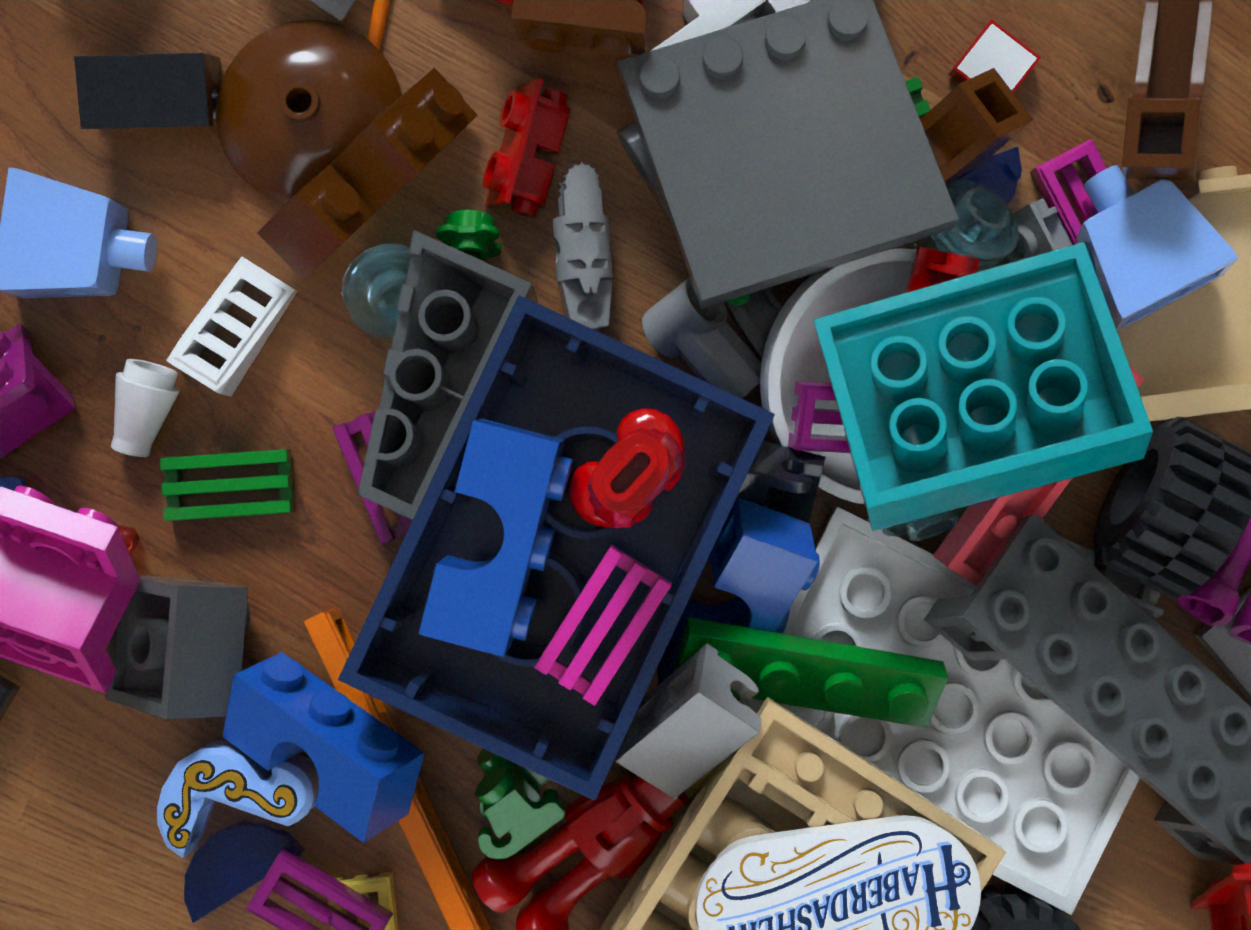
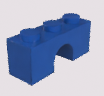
[419,418,573,657]
[657,497,820,698]
[222,652,424,843]

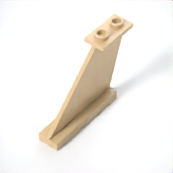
[1117,166,1251,422]

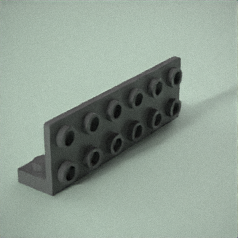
[924,515,1251,865]

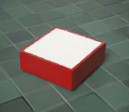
[948,19,1041,93]

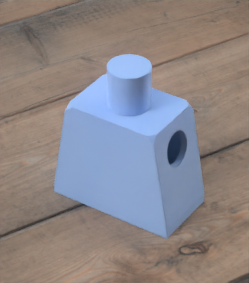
[1076,165,1238,332]
[0,168,157,299]

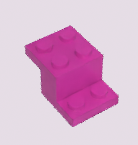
[0,486,141,694]

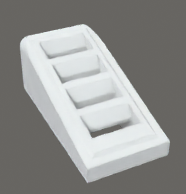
[166,257,297,397]

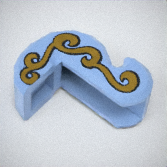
[157,740,319,858]

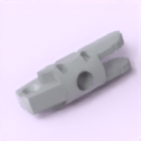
[553,162,613,331]

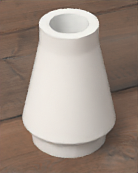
[111,359,180,457]

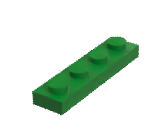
[672,617,949,728]

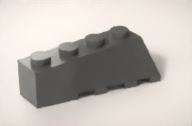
[358,230,538,520]

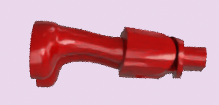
[569,408,686,528]
[472,772,689,930]

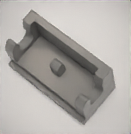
[615,644,761,799]

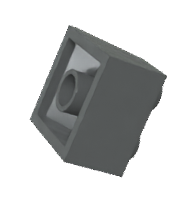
[105,575,250,719]

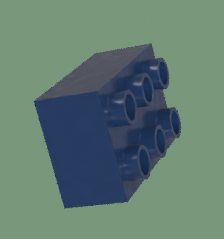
[338,295,775,801]

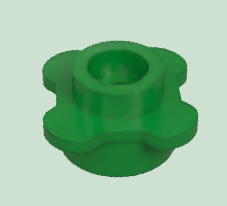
[436,210,501,261]

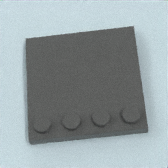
[618,0,959,309]

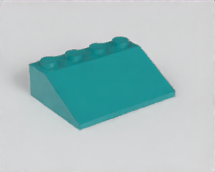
[813,242,1153,531]

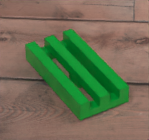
[160,449,295,521]

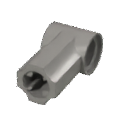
[642,278,761,399]

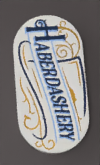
[695,815,981,930]

